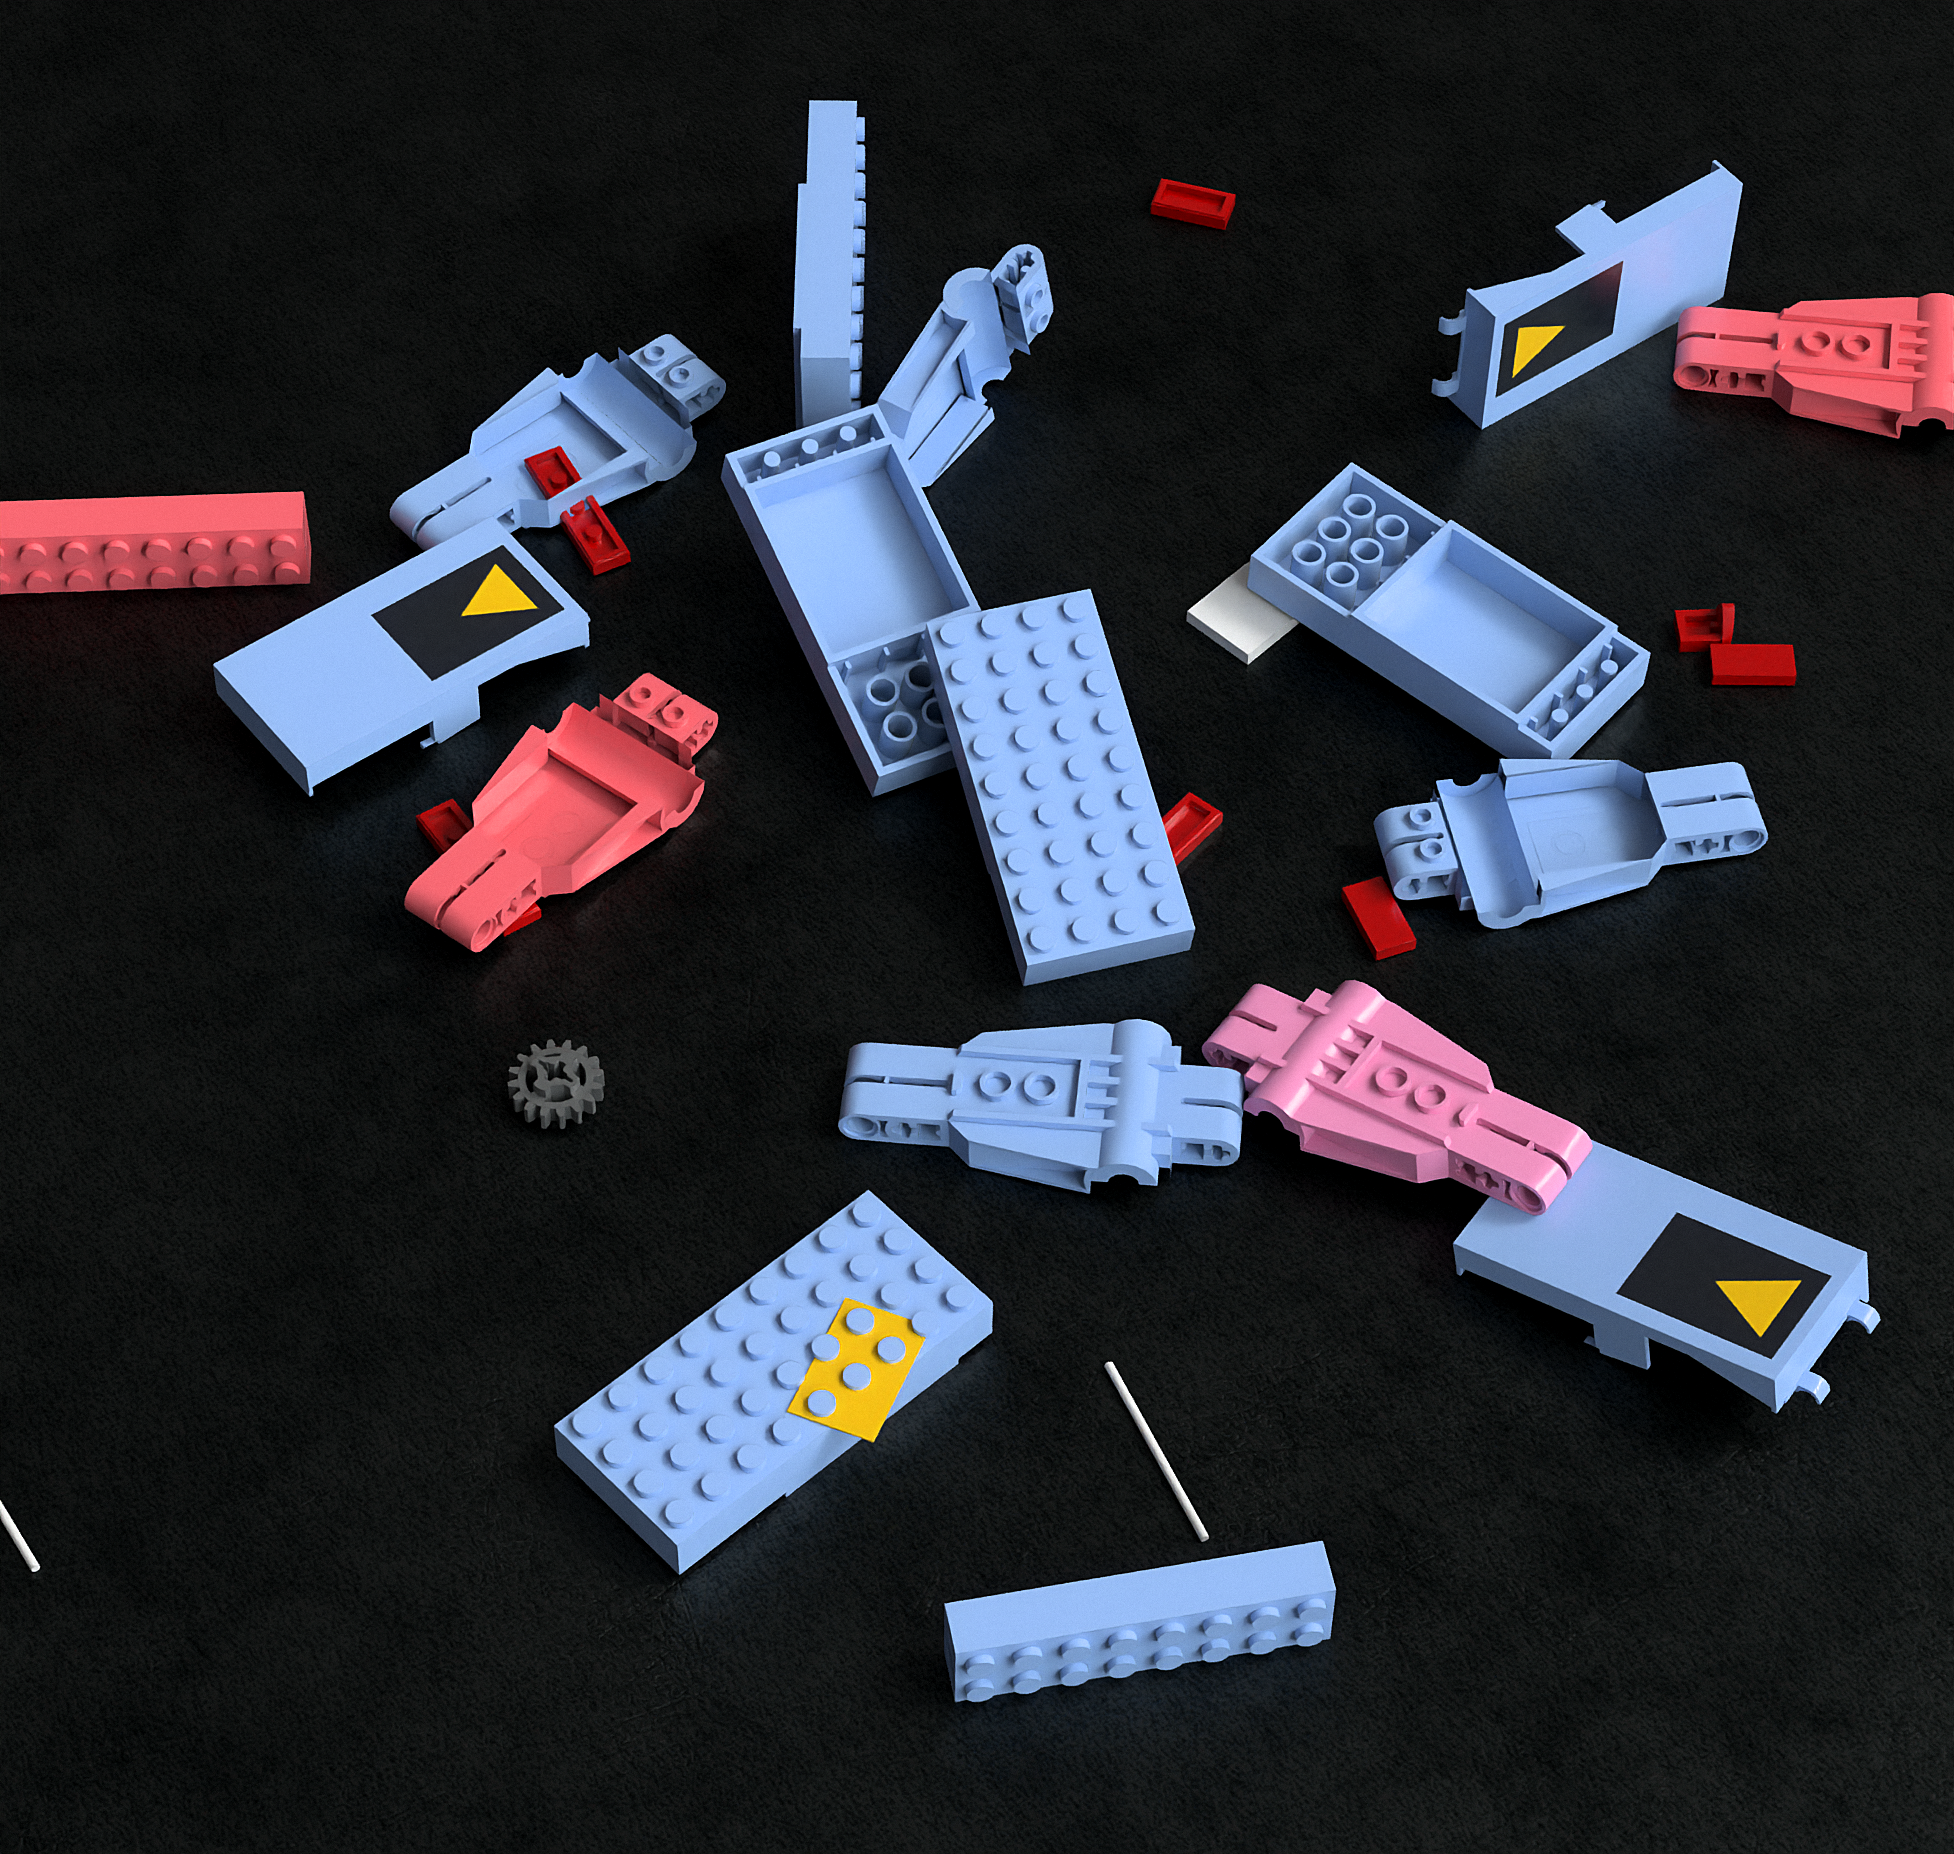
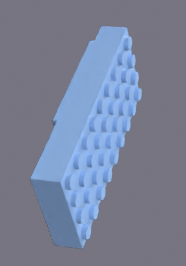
[793,100,866,431]
[721,403,981,797]
[1247,463,1651,760]
[923,589,1195,986]
[554,1190,993,1575]

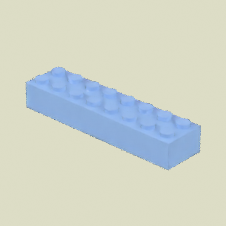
[944,1541,1336,1702]

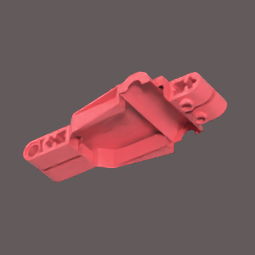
[1673,293,1954,439]
[404,673,718,953]

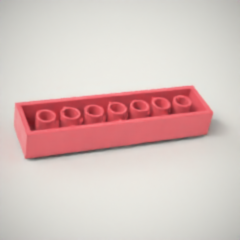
[0,492,311,595]

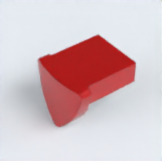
[1673,603,1735,652]

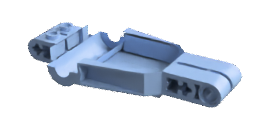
[877,244,1053,487]
[390,334,726,552]
[1373,759,1768,929]
[838,1019,1245,1194]

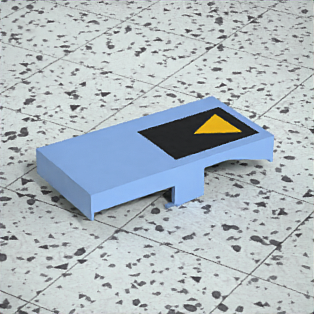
[1431,160,1743,429]
[213,516,590,797]
[1453,1140,1880,1414]

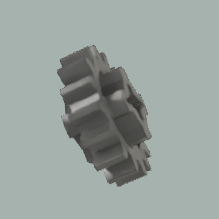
[507,1039,605,1129]

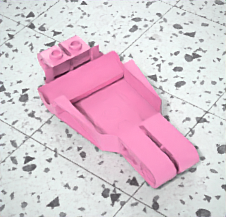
[1202,980,1593,1215]

